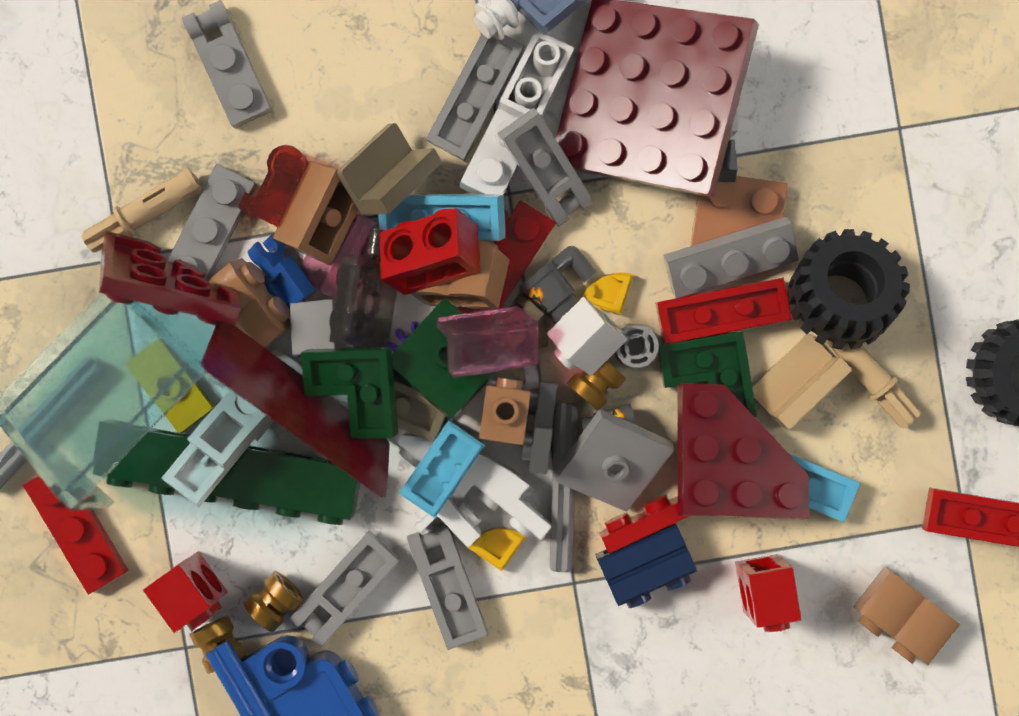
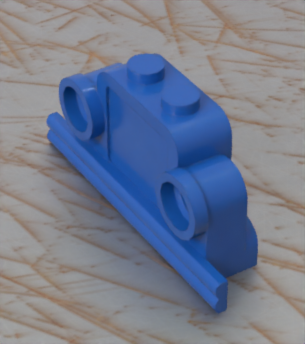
[205,635,380,716]

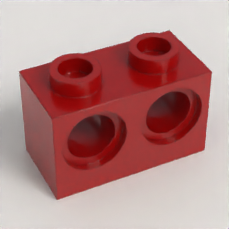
[380,207,481,296]
[143,551,228,633]
[735,554,802,632]

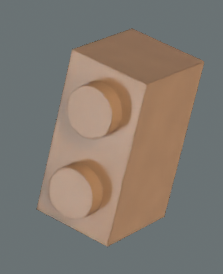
[272,161,358,266]

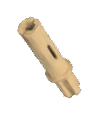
[82,167,203,253]
[826,340,920,428]

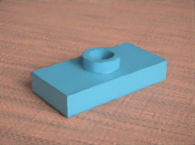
[399,420,486,518]

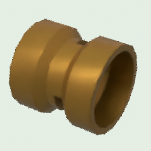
[566,361,626,411]
[243,571,305,632]
[189,615,246,674]

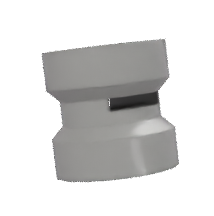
[614,325,659,368]

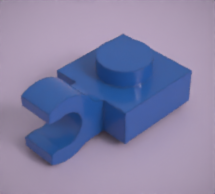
[247,234,316,309]

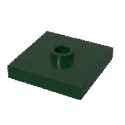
[392,298,510,421]

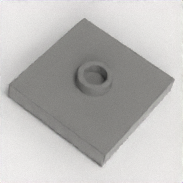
[553,409,674,512]

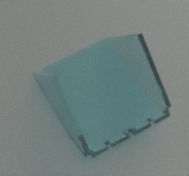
[0,293,225,510]

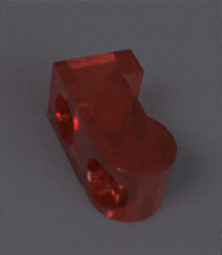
[237,145,309,227]

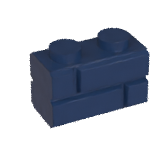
[595,523,697,608]

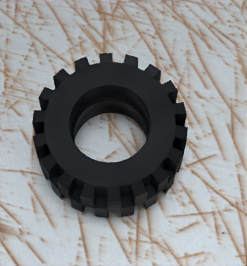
[787,229,910,350]
[966,319,1019,426]

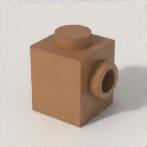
[479,377,531,445]

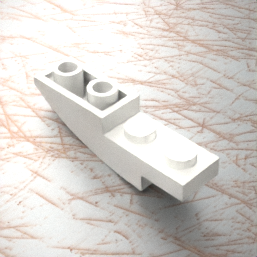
[459,29,575,195]
[162,348,303,507]
[396,433,552,540]

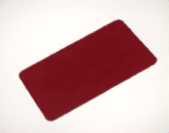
[201,322,390,498]

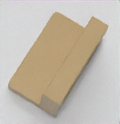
[752,334,853,430]

